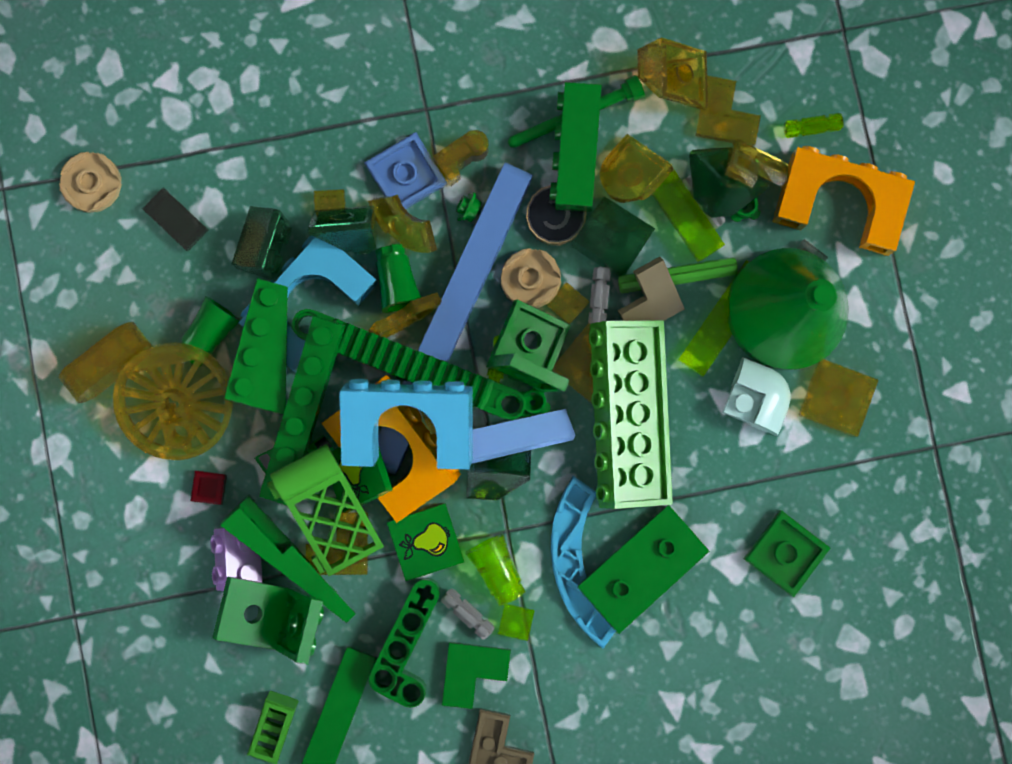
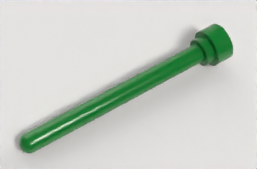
[508,75,645,148]

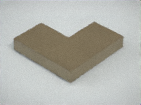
[618,256,685,321]
[469,708,535,764]

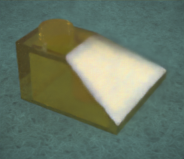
[637,37,708,110]

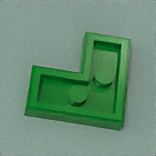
[442,642,511,709]

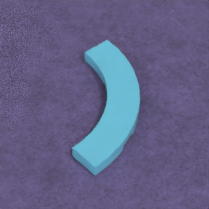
[551,476,615,649]

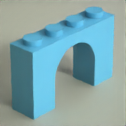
[239,231,378,373]
[340,379,473,470]

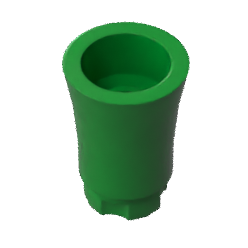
[375,244,423,313]
[176,296,240,367]

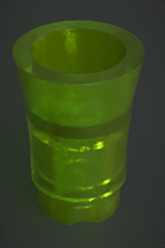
[465,533,525,606]

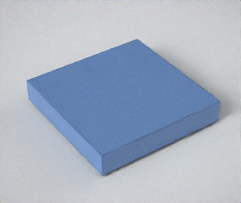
[364,132,447,215]

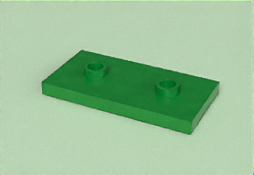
[577,505,710,634]

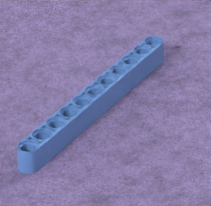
[378,162,533,476]

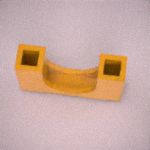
[772,146,915,256]
[321,375,461,523]

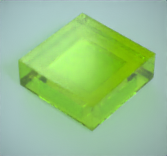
[498,603,535,641]

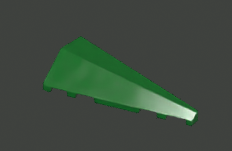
[220,494,356,623]

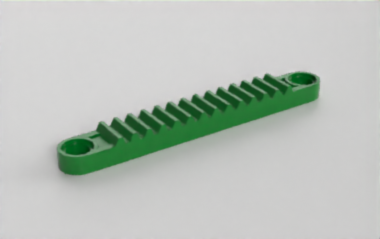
[292,309,526,421]

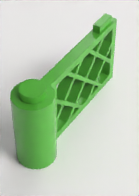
[267,444,384,576]

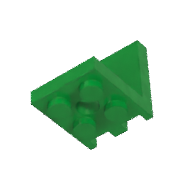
[486,299,571,392]
[212,576,324,665]

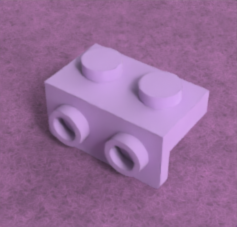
[210,528,262,591]

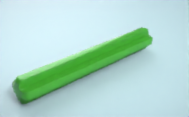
[618,257,738,293]

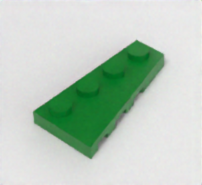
[224,278,288,415]

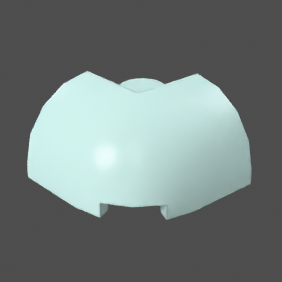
[722,357,791,436]

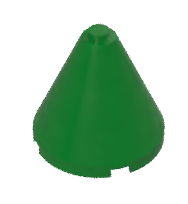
[727,248,849,370]

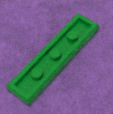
[302,646,377,764]

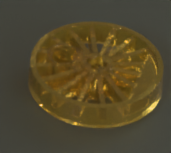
[113,343,234,460]

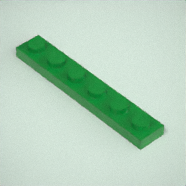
[259,316,345,506]

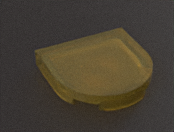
[600,134,674,203]

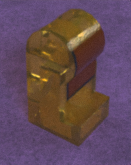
[433,130,489,186]

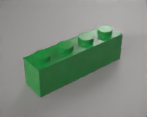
[550,82,602,212]

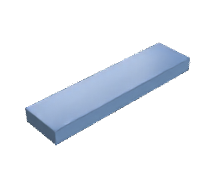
[471,409,576,464]

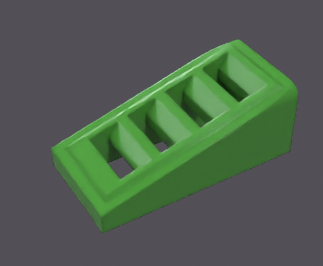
[247,691,299,764]

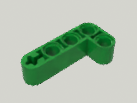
[369,578,440,708]

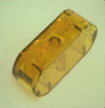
[58,322,153,403]

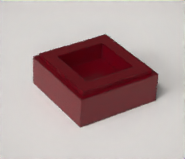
[190,471,227,505]

